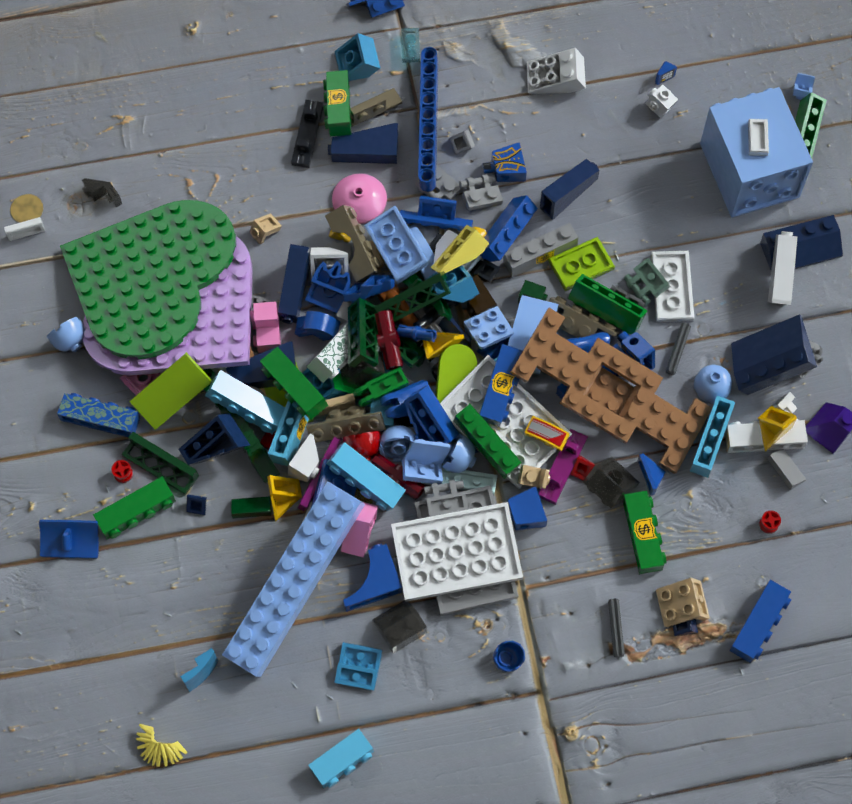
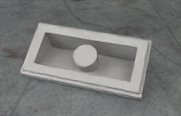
[767,449,806,490]

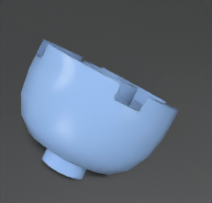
[47,317,85,352]
[693,364,733,404]
[379,425,415,462]
[442,433,477,473]

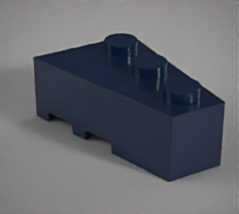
[178,414,250,465]

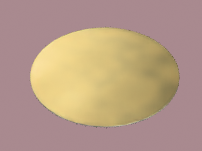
[10,194,43,223]

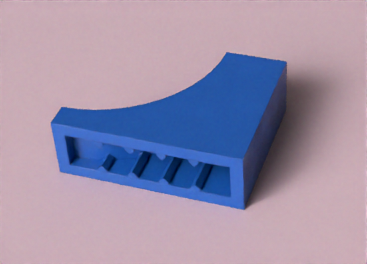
[343,544,403,612]

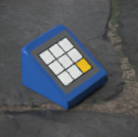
[655,61,677,85]

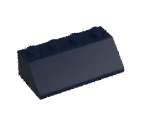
[760,215,843,270]

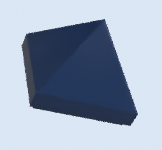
[186,494,207,515]

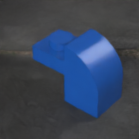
[294,311,340,341]

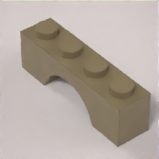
[325,205,382,282]

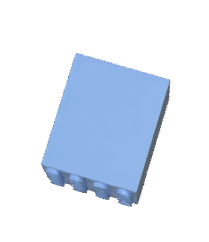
[700,87,813,218]

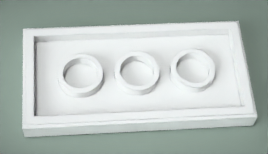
[651,251,694,322]

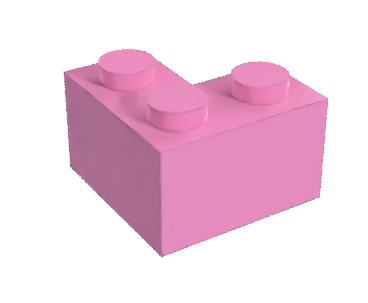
[250,302,281,353]
[341,502,378,558]

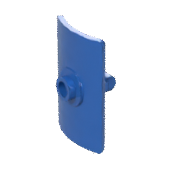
[39,520,99,559]

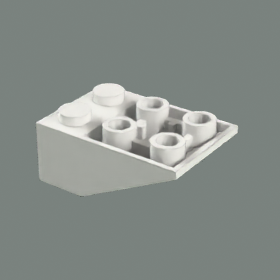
[527,48,586,94]

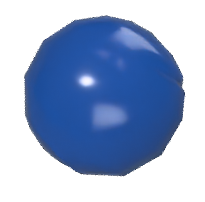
[493,641,525,672]

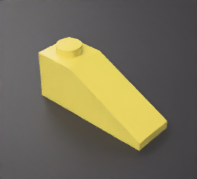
[430,225,489,273]

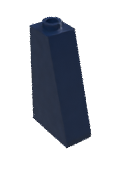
[328,123,398,164]
[540,159,600,220]
[278,244,311,324]
[226,341,296,389]

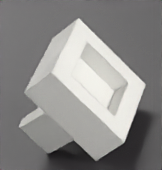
[773,392,797,414]

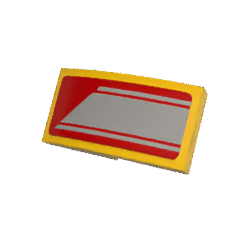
[524,416,570,451]

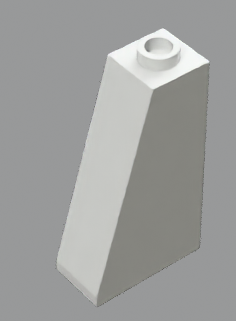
[767,231,797,305]

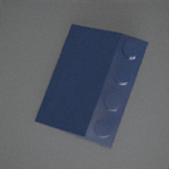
[731,314,817,395]

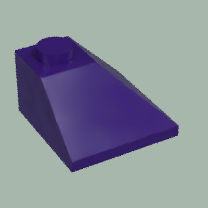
[806,402,852,454]

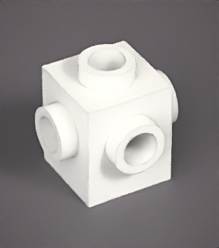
[645,85,678,118]

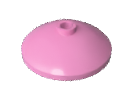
[332,174,387,224]

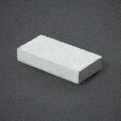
[748,119,769,156]
[4,217,45,241]

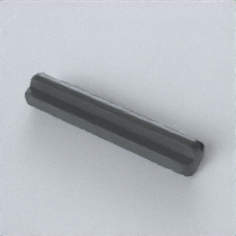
[666,323,691,375]
[608,598,625,658]

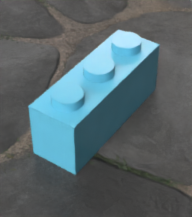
[308,729,374,789]

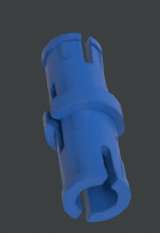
[397,324,437,342]

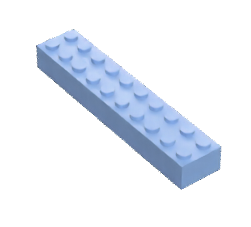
[222,481,365,677]

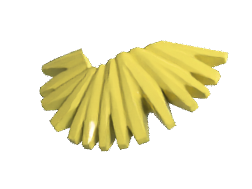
[136,724,188,767]

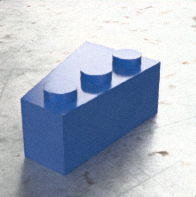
[404,385,459,444]

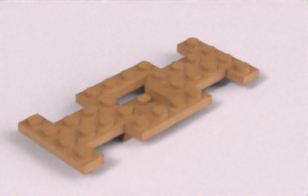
[510,308,712,474]

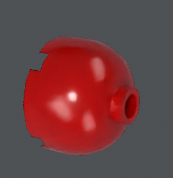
[342,431,381,461]

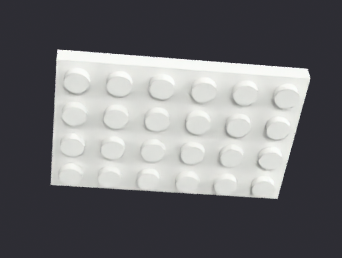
[440,355,572,489]
[391,502,523,602]

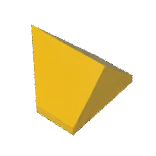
[422,332,464,359]
[758,406,797,452]
[267,475,302,522]

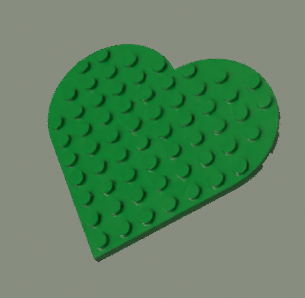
[60,200,236,359]

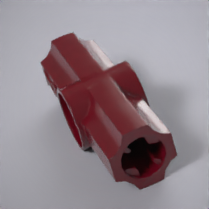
[375,310,403,370]
[371,453,426,500]

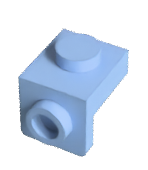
[793,73,815,100]

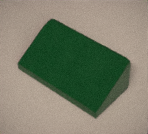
[231,496,272,519]

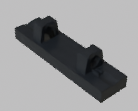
[291,100,324,168]

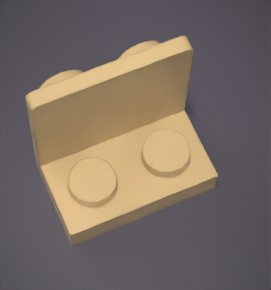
[656,578,710,627]

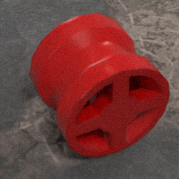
[111,460,133,483]
[759,510,781,534]

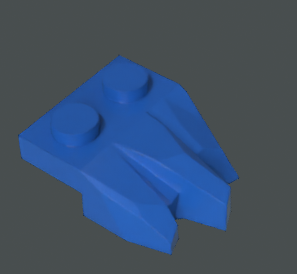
[305,261,351,314]
[343,275,395,303]

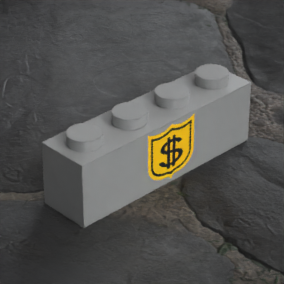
[503,223,579,278]

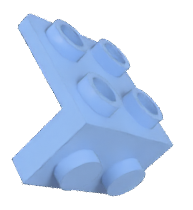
[464,306,514,349]
[402,439,451,484]

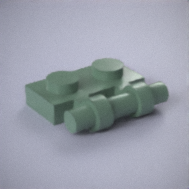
[624,258,671,306]

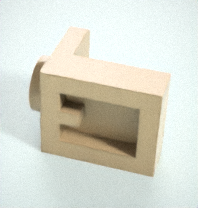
[250,213,282,244]
[517,464,550,489]

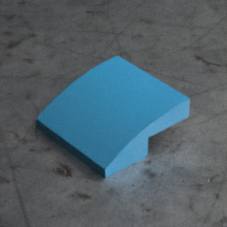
[334,642,383,690]
[180,648,218,692]

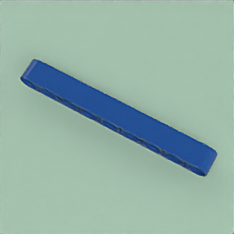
[418,47,438,192]

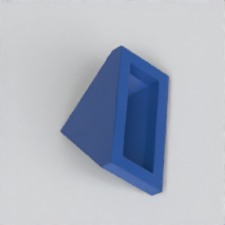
[638,453,666,496]

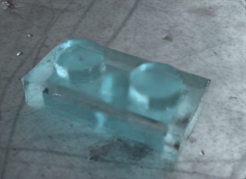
[401,28,420,63]

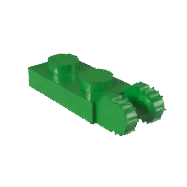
[353,367,409,407]

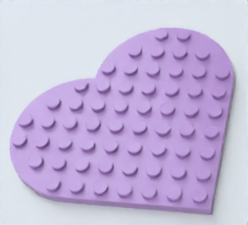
[83,236,253,375]

